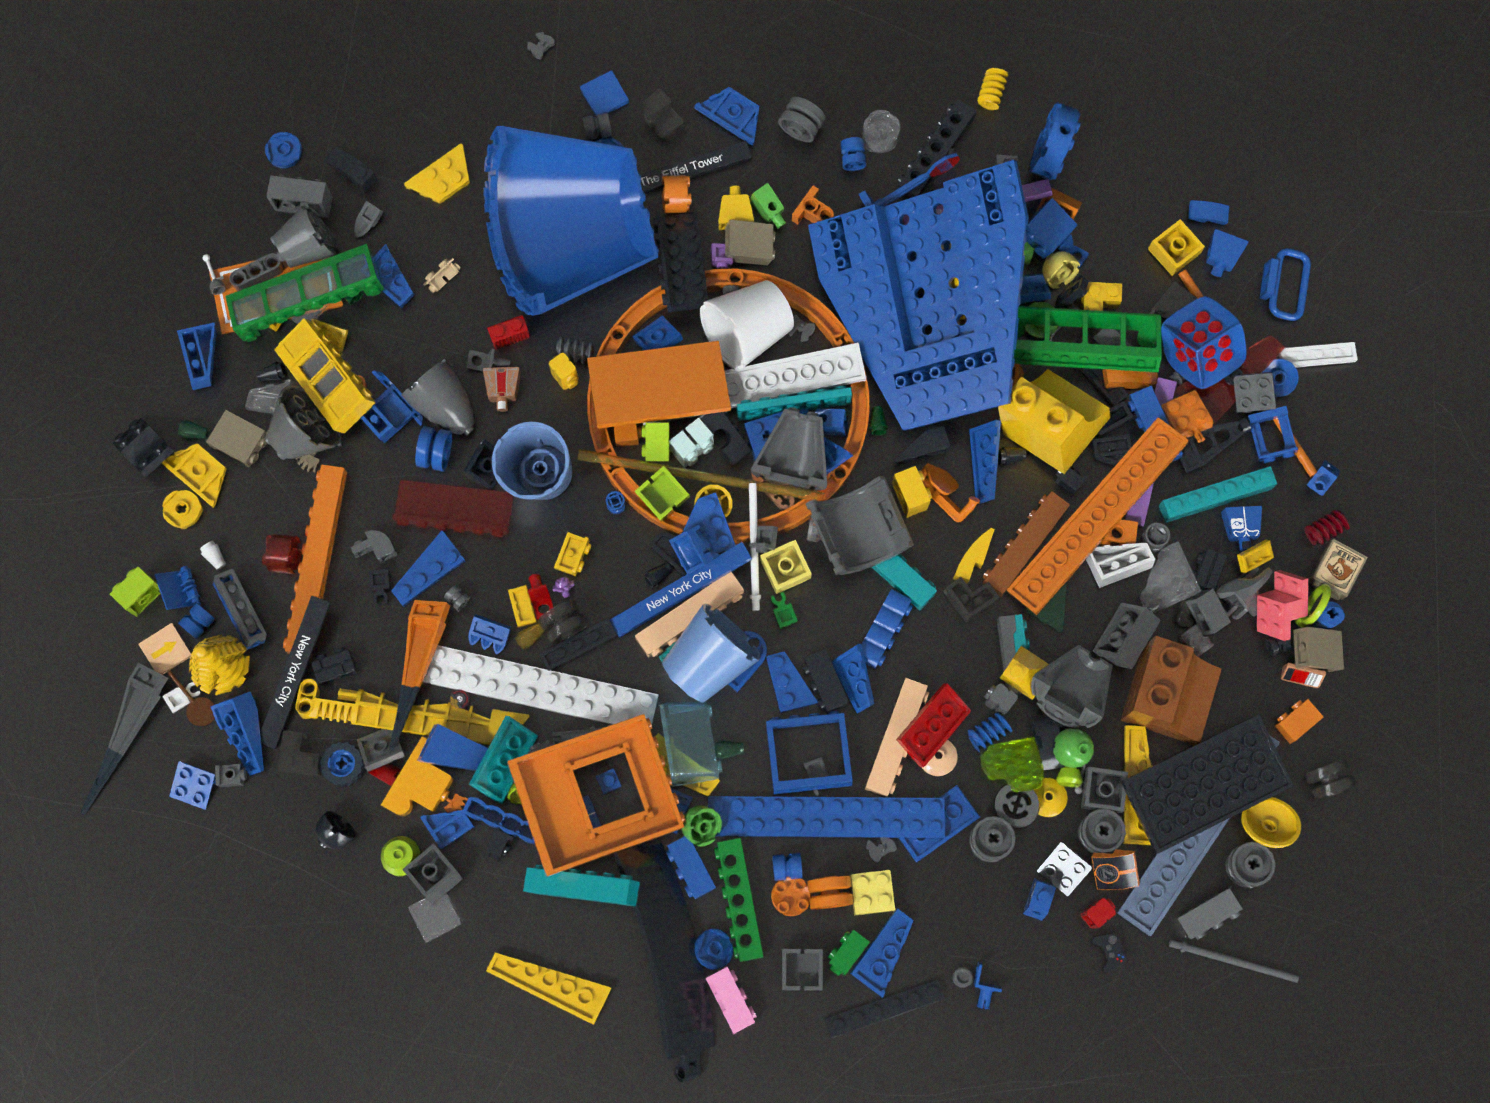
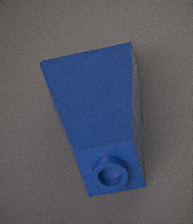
[417,724,488,771]

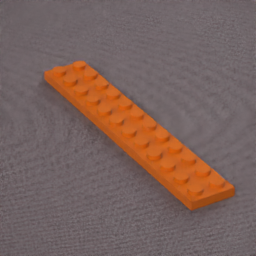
[1007,417,1189,615]

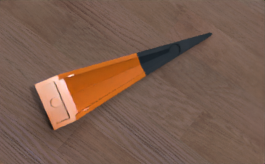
[389,600,450,752]

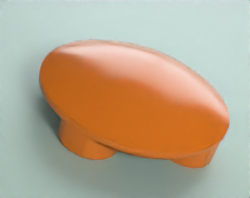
[771,877,811,916]

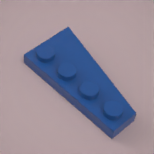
[850,908,913,998]

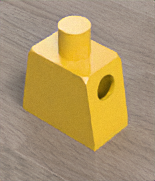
[719,186,754,230]

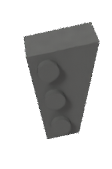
[1178,884,1244,940]

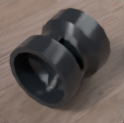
[1265,637,1292,657]

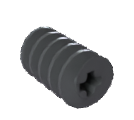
[553,335,594,364]

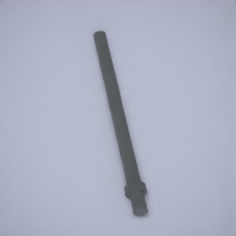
[1168,939,1299,983]

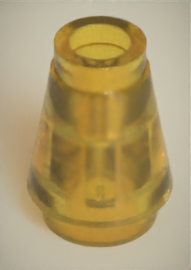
[515,623,544,650]

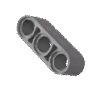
[229,253,284,291]

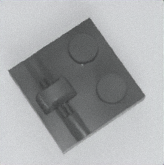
[357,729,405,772]

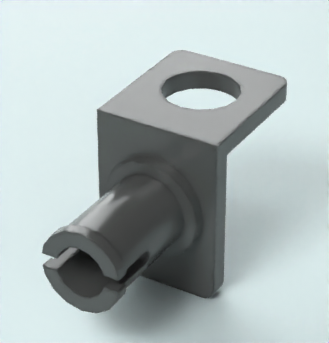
[466,348,511,372]

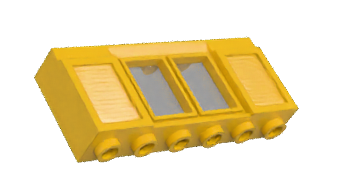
[274,318,376,434]

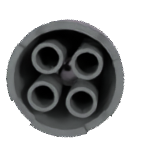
[401,359,475,436]

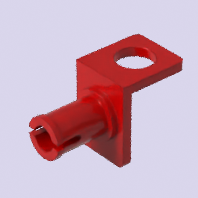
[528,574,555,620]

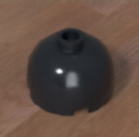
[315,811,356,850]

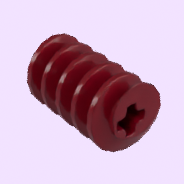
[1304,510,1350,546]

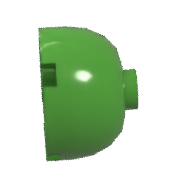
[1053,728,1094,768]
[682,805,722,847]

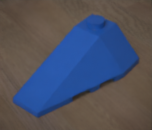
[211,691,264,775]

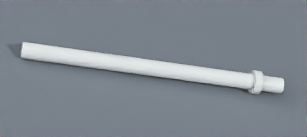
[749,483,761,611]

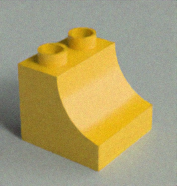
[998,369,1110,474]

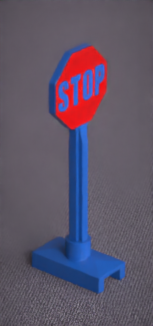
[858,153,960,207]

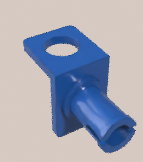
[1057,234,1089,268]
[1307,460,1340,496]
[973,961,1002,1009]

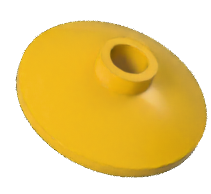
[1028,778,1068,817]

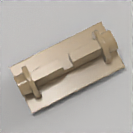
[424,258,460,293]

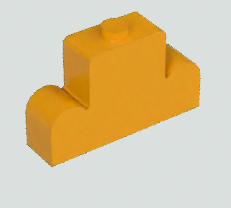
[381,737,454,816]

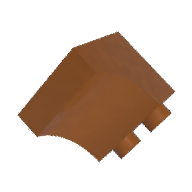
[1121,636,1222,745]

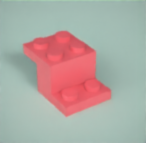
[1257,570,1308,641]

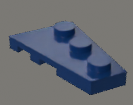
[360,244,414,309]
[831,644,875,713]
[766,652,818,713]

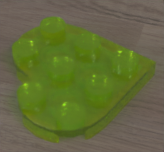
[981,737,1044,792]

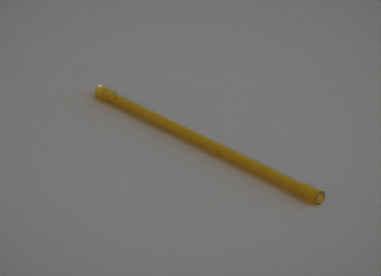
[578,449,825,501]

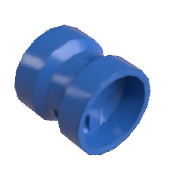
[606,491,626,514]

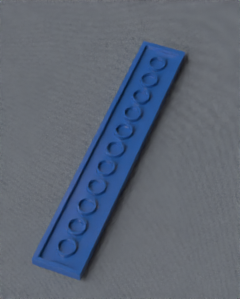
[708,796,945,838]

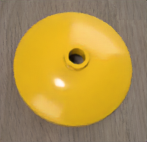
[1241,797,1301,848]

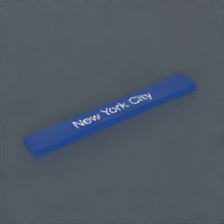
[610,542,752,637]

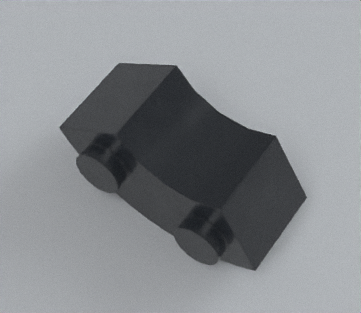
[1032,714,1064,771]

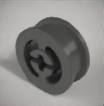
[995,783,1039,828]

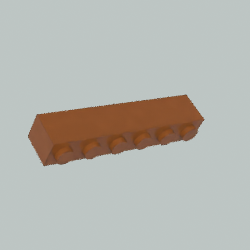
[982,491,1070,598]

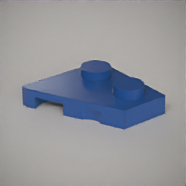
[420,810,475,849]

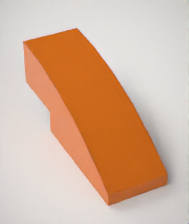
[1102,369,1158,389]

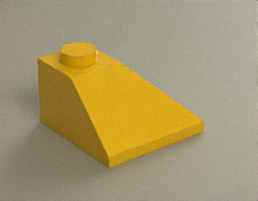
[1000,646,1049,700]

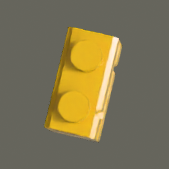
[549,353,579,390]

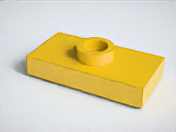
[1237,540,1274,573]
[508,585,537,628]

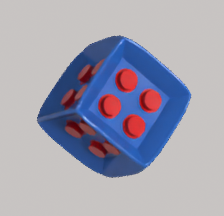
[1161,296,1247,389]

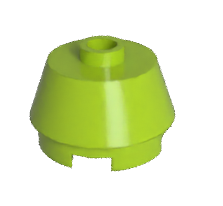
[381,836,420,876]

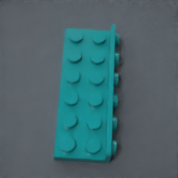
[736,386,852,421]

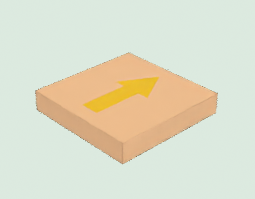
[139,623,192,675]

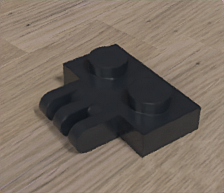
[1054,275,1089,309]

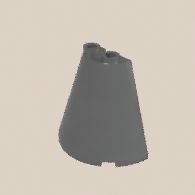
[751,408,827,491]
[1031,645,1112,728]

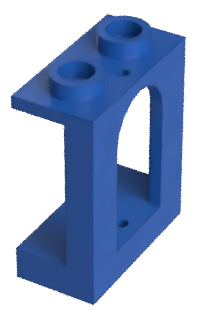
[1248,406,1298,463]

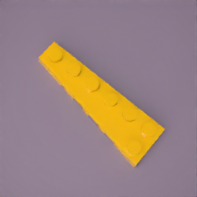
[1123,725,1151,845]
[486,953,612,1025]

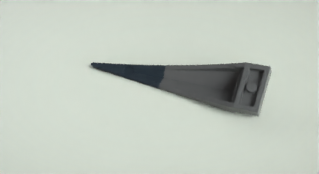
[81,663,168,815]

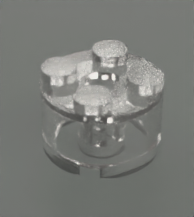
[862,110,900,153]

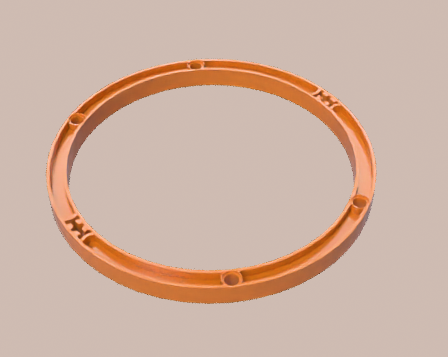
[587,269,870,544]

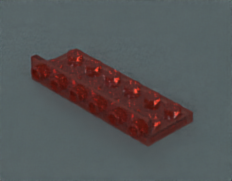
[392,480,514,537]

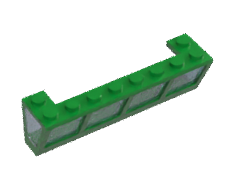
[225,244,385,342]

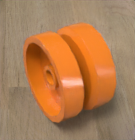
[807,876,854,910]

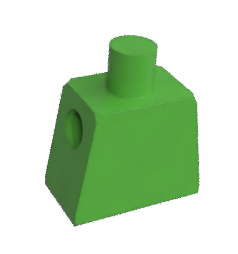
[750,183,786,229]

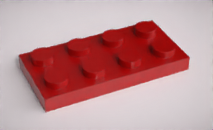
[896,683,971,768]

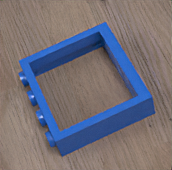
[766,711,853,794]

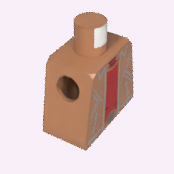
[483,367,521,412]

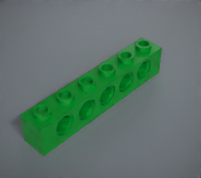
[714,838,763,962]

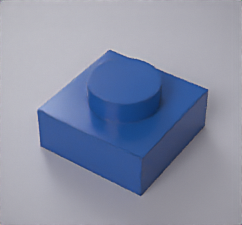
[596,768,622,795]

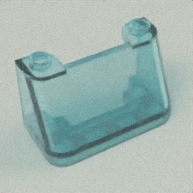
[659,701,722,787]

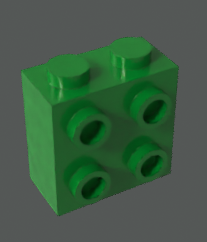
[827,930,869,976]

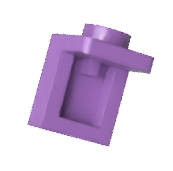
[711,243,733,269]

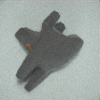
[1216,567,1272,619]

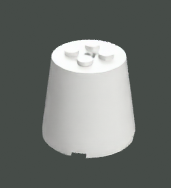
[700,280,794,370]

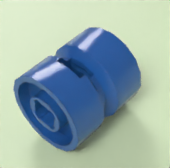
[841,137,866,171]
[178,603,215,639]
[772,853,802,881]

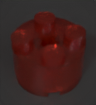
[262,534,302,574]

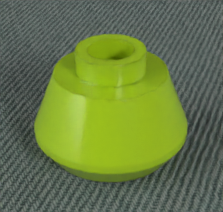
[1056,766,1083,787]

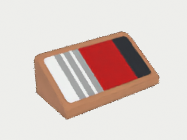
[1281,663,1326,688]

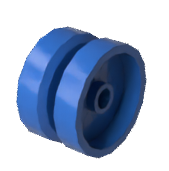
[415,426,452,472]

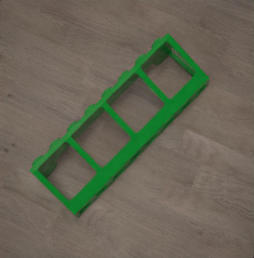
[1014,306,1162,372]

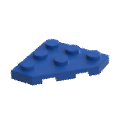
[679,492,736,567]

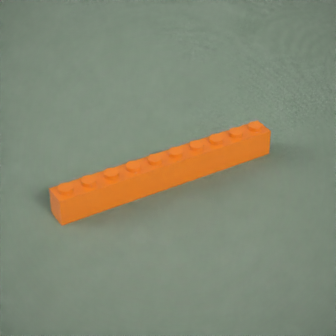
[283,465,347,658]

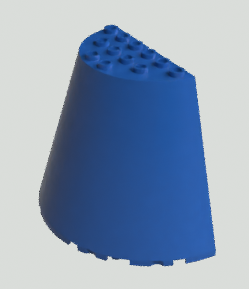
[483,126,659,316]

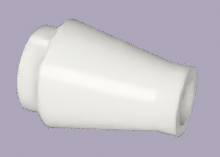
[200,541,226,570]

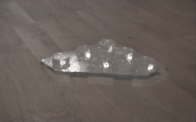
[1140,541,1202,614]

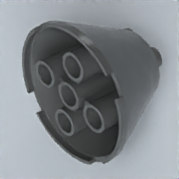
[264,386,341,460]

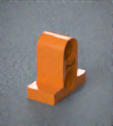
[792,186,834,225]

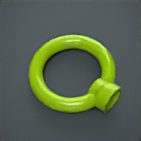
[1294,584,1331,628]

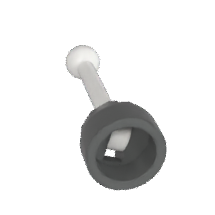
[203,254,226,295]

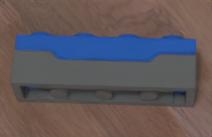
[213,569,267,650]

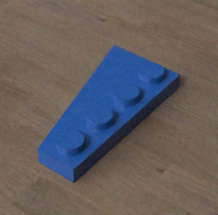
[969,420,1001,503]
[391,530,465,607]

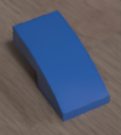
[1188,200,1229,225]

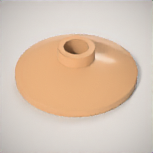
[922,740,957,776]

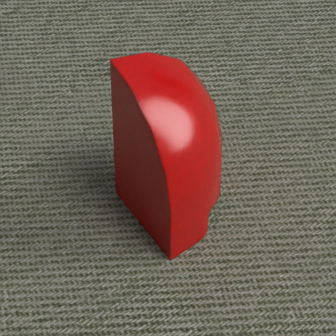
[368,763,402,787]

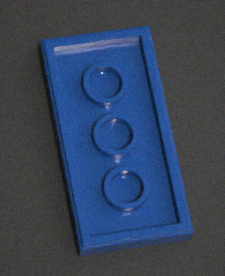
[899,785,980,863]

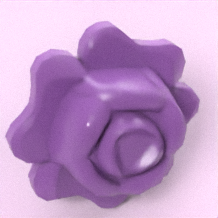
[552,577,575,598]

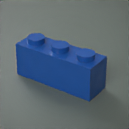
[666,836,716,900]

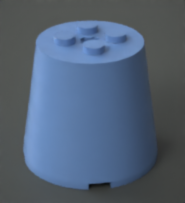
[492,422,573,500]
[662,604,761,702]

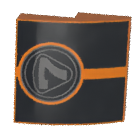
[1092,849,1140,890]

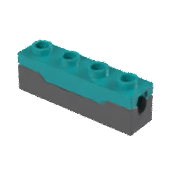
[997,614,1030,695]

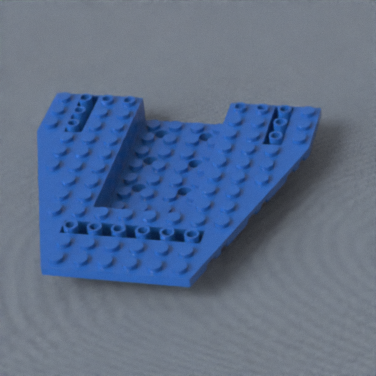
[808,160,1029,431]

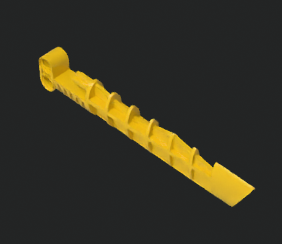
[296,679,530,745]

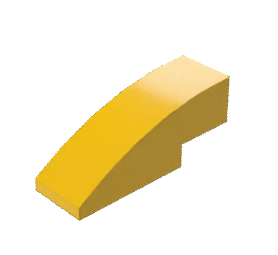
[953,528,995,584]

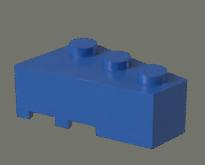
[177,322,217,390]

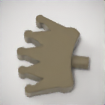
[295,453,320,473]

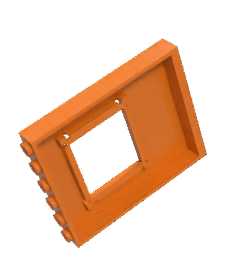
[508,714,685,877]

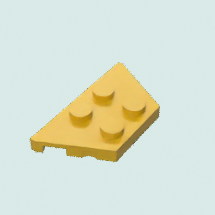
[404,143,470,204]
[162,444,227,508]

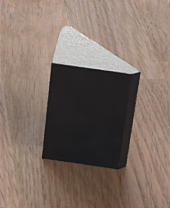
[464,439,497,491]

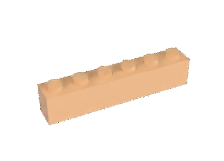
[635,572,744,658]
[865,678,929,798]

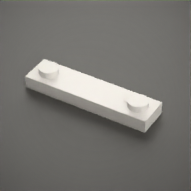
[1279,342,1357,367]

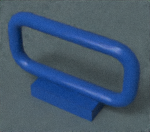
[1259,248,1311,321]

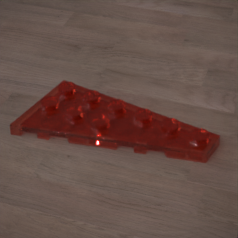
[1173,335,1285,426]

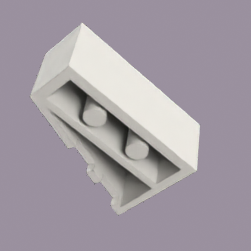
[1086,543,1155,588]

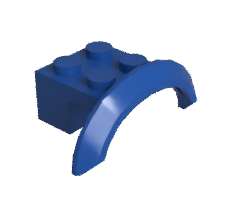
[361,371,423,443]

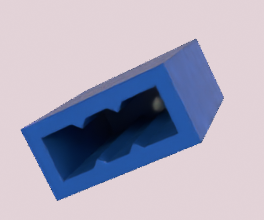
[1026,198,1077,259]

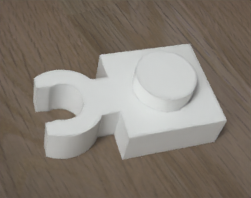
[163,682,201,713]

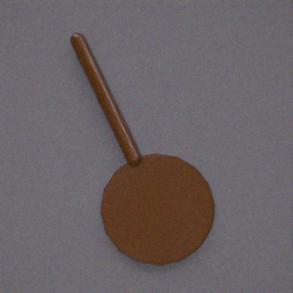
[168,671,215,726]

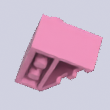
[706,967,757,1034]

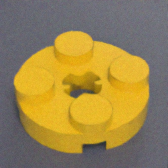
[162,490,203,529]

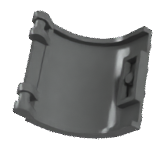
[806,475,914,575]

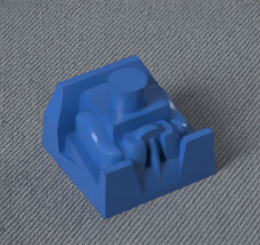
[669,525,719,574]

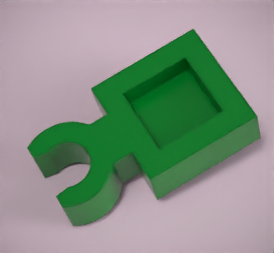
[771,592,798,629]

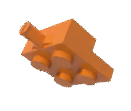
[1161,390,1213,443]

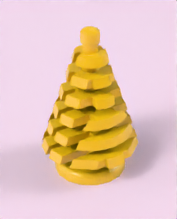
[189,634,250,695]

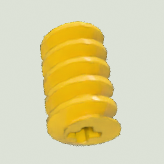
[977,68,1009,110]

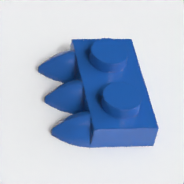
[468,614,512,654]

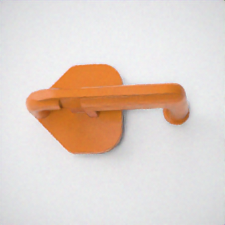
[921,463,980,522]

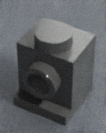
[215,764,247,787]

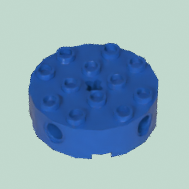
[1029,102,1081,180]

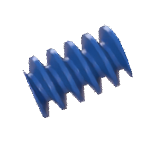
[1313,602,1345,630]
[968,713,1013,753]

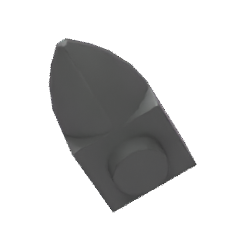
[354,201,384,238]

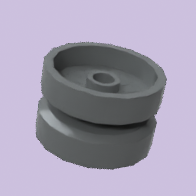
[778,97,826,142]
[1078,809,1126,853]
[969,816,1015,862]
[1225,842,1275,888]

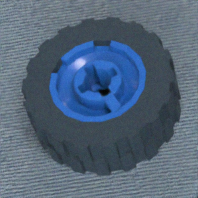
[320,742,365,787]

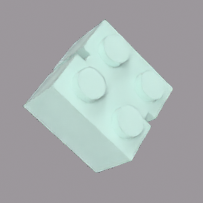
[669,418,714,468]

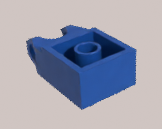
[744,409,809,460]

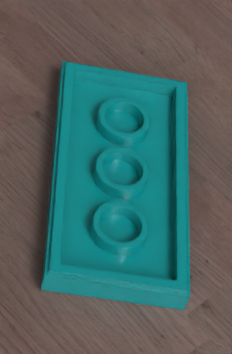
[469,716,538,804]

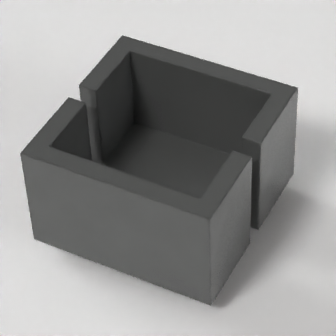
[782,949,823,991]

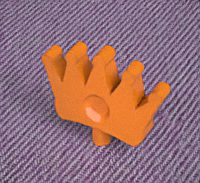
[444,794,468,813]

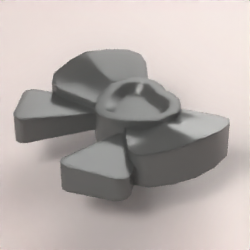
[527,32,555,59]
[788,315,816,343]
[866,838,897,863]

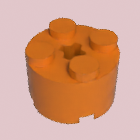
[662,175,691,213]

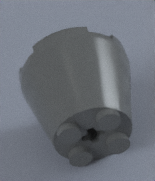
[270,204,338,268]

